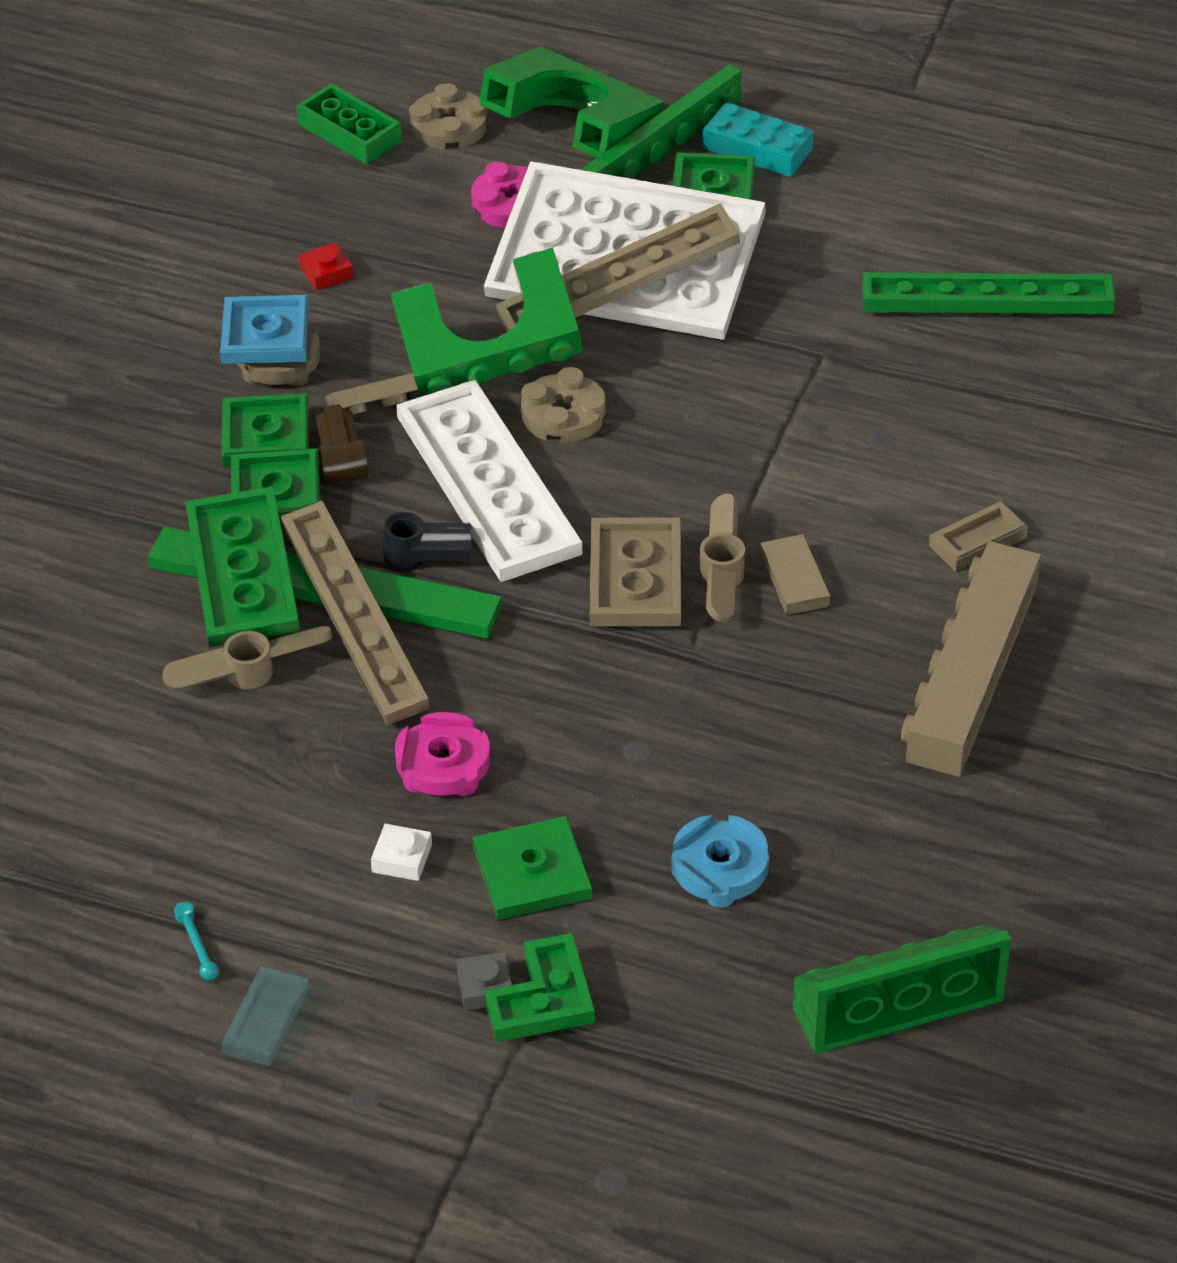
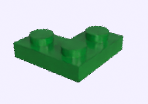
[484,933,595,1043]

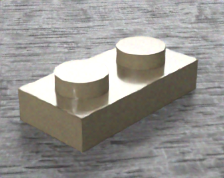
[325,373,417,415]

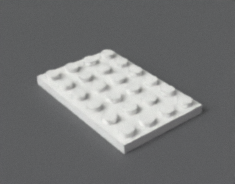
[484,161,766,340]

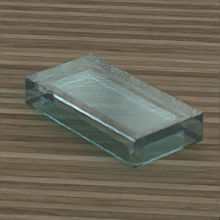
[221,966,309,1067]

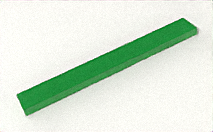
[147,527,502,639]

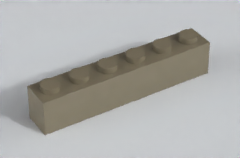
[901,541,1041,777]

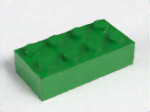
[297,83,402,165]

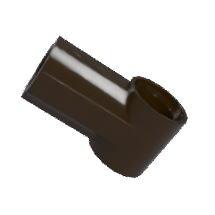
[315,404,368,485]

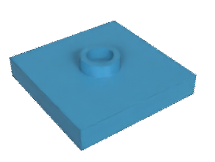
[220,295,309,364]

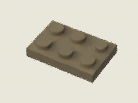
[590,517,681,626]

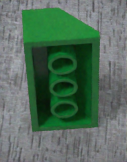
[793,925,1011,1054]

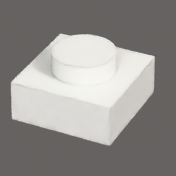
[371,824,432,881]

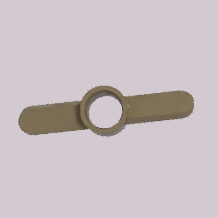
[700,494,745,622]
[162,626,332,690]

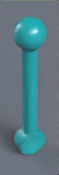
[174,902,219,981]

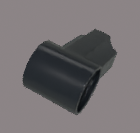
[383,511,471,571]

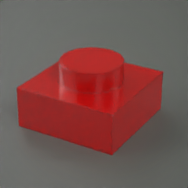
[299,242,354,291]

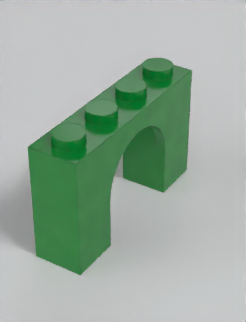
[479,46,665,158]
[391,248,583,397]

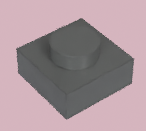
[456,952,512,1011]

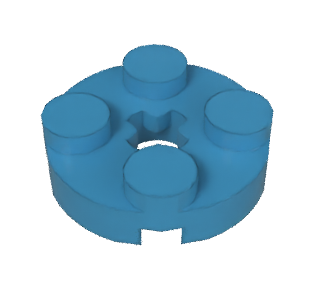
[671,815,769,908]

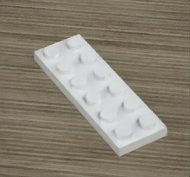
[396,380,582,582]

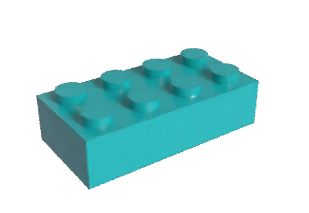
[703,102,813,177]

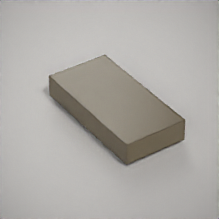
[929,501,1028,572]
[760,534,830,615]

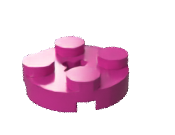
[471,162,528,228]
[395,712,490,796]

